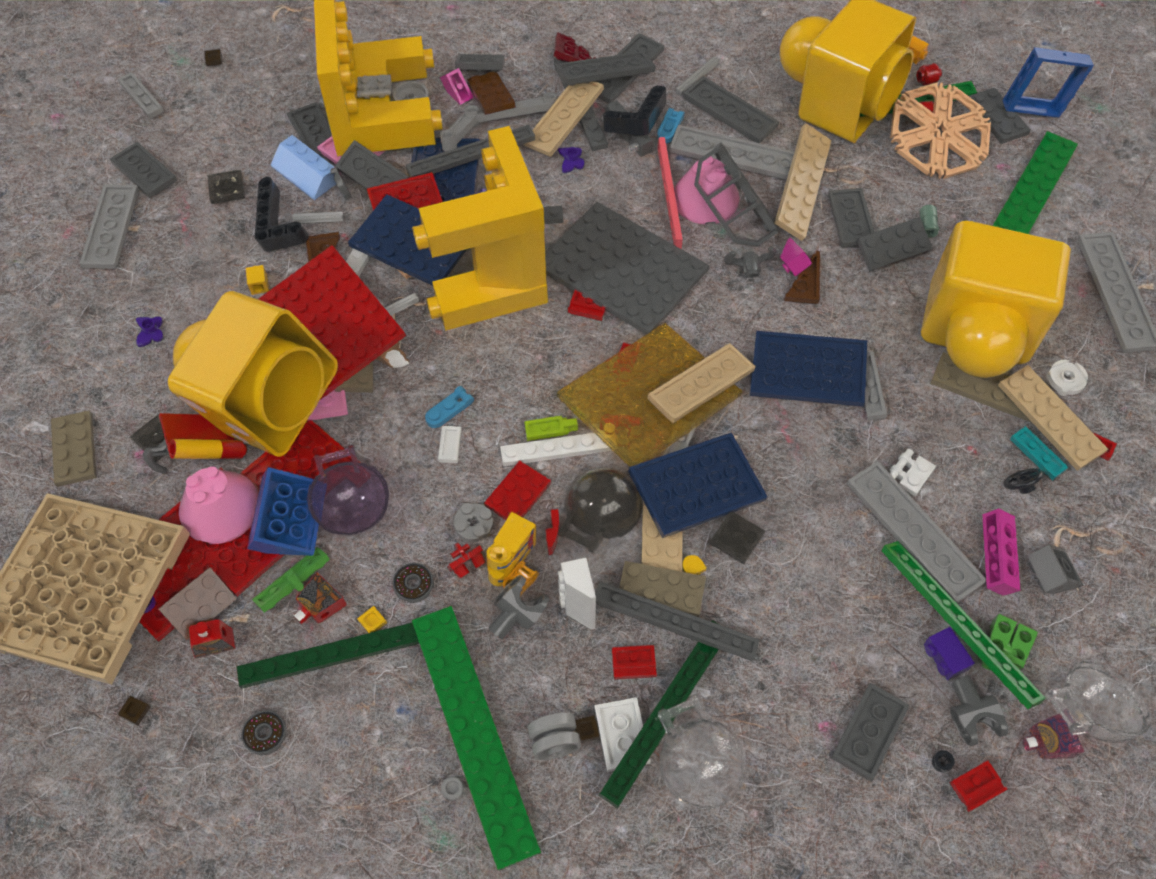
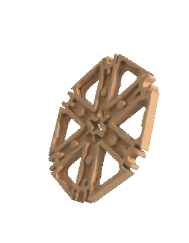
[890,82,991,179]

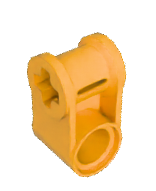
[503,560,539,596]

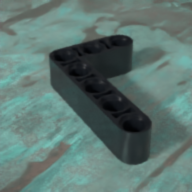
[603,85,666,135]
[255,177,309,252]

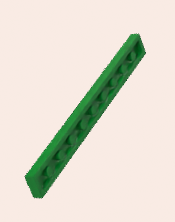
[881,541,1046,710]

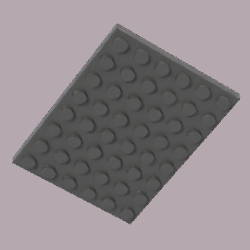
[545,202,709,336]

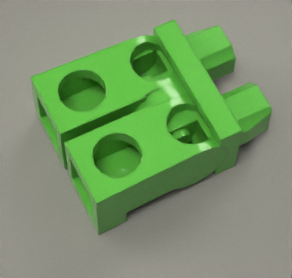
[981,614,1038,670]

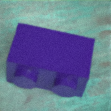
[924,627,975,681]

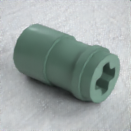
[919,205,939,238]

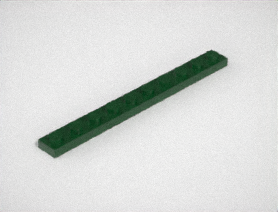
[598,620,722,809]
[236,623,420,689]

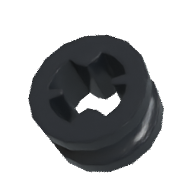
[932,750,955,773]

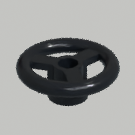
[1004,468,1044,494]

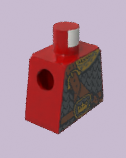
[293,572,347,625]
[189,619,236,659]

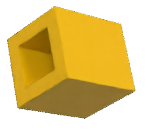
[246,265,269,295]

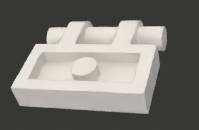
[889,449,936,497]

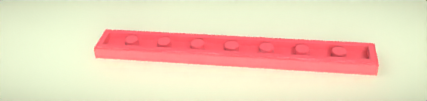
[658,137,683,249]

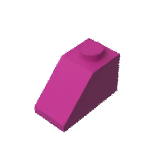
[440,68,474,105]
[780,238,812,276]

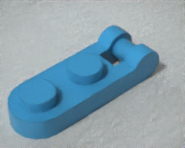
[657,108,685,144]
[425,386,474,428]

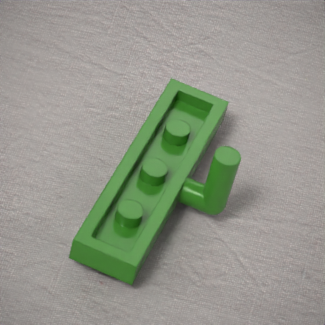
[252,547,330,613]

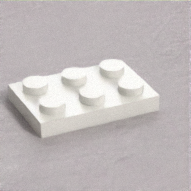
[594,697,651,772]

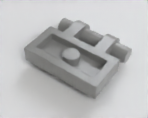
[357,75,392,99]

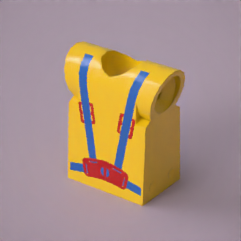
[487,512,536,586]

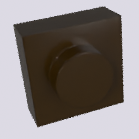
[204,49,222,66]
[117,695,151,726]
[575,715,600,743]

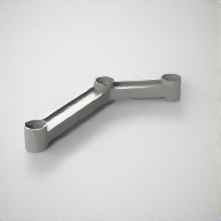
[440,92,557,152]

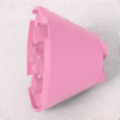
[674,156,740,224]
[179,466,259,544]

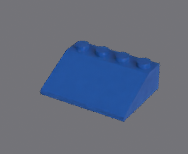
[247,467,326,556]

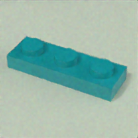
[1010,426,1068,481]

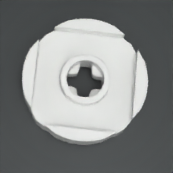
[1047,360,1088,396]

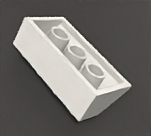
[558,558,596,629]

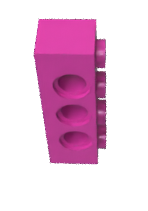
[982,508,1021,596]

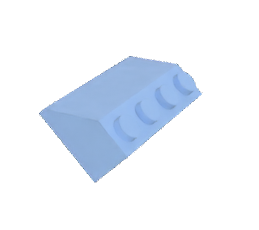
[271,135,336,201]

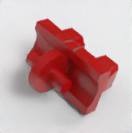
[447,542,485,579]

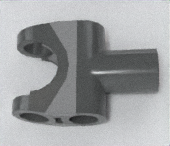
[488,575,549,640]
[950,676,1008,746]

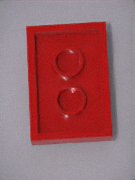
[484,461,551,520]

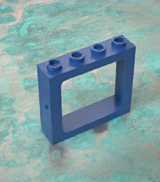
[1003,47,1094,118]

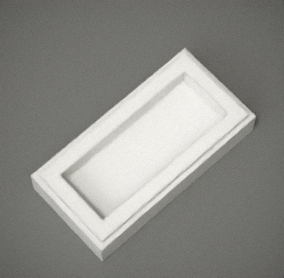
[438,426,462,463]

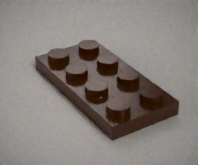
[467,72,516,115]

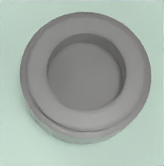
[441,777,464,801]

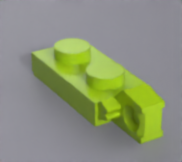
[524,415,578,441]

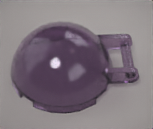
[307,445,389,537]

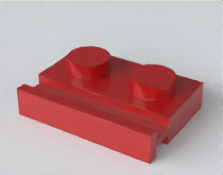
[568,290,606,321]
[612,645,657,680]
[949,760,1008,812]

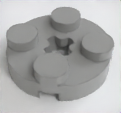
[453,503,494,543]

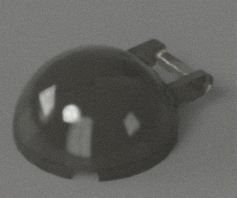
[558,467,642,553]

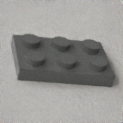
[455,54,505,72]

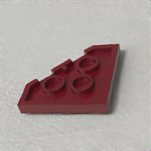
[553,32,596,62]

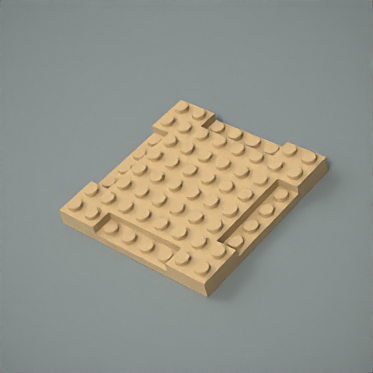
[0,493,190,685]

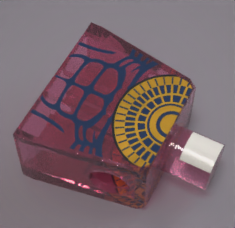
[1023,711,1084,759]

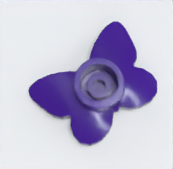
[558,147,585,173]
[136,316,163,347]

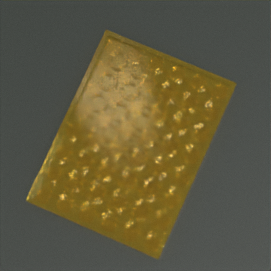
[557,323,742,467]

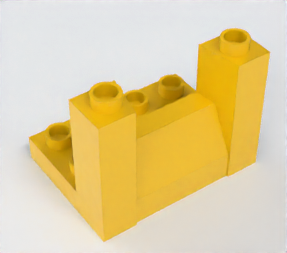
[314,0,443,156]
[412,126,548,331]

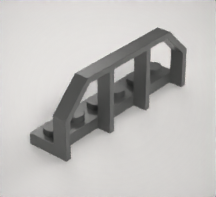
[694,142,779,246]

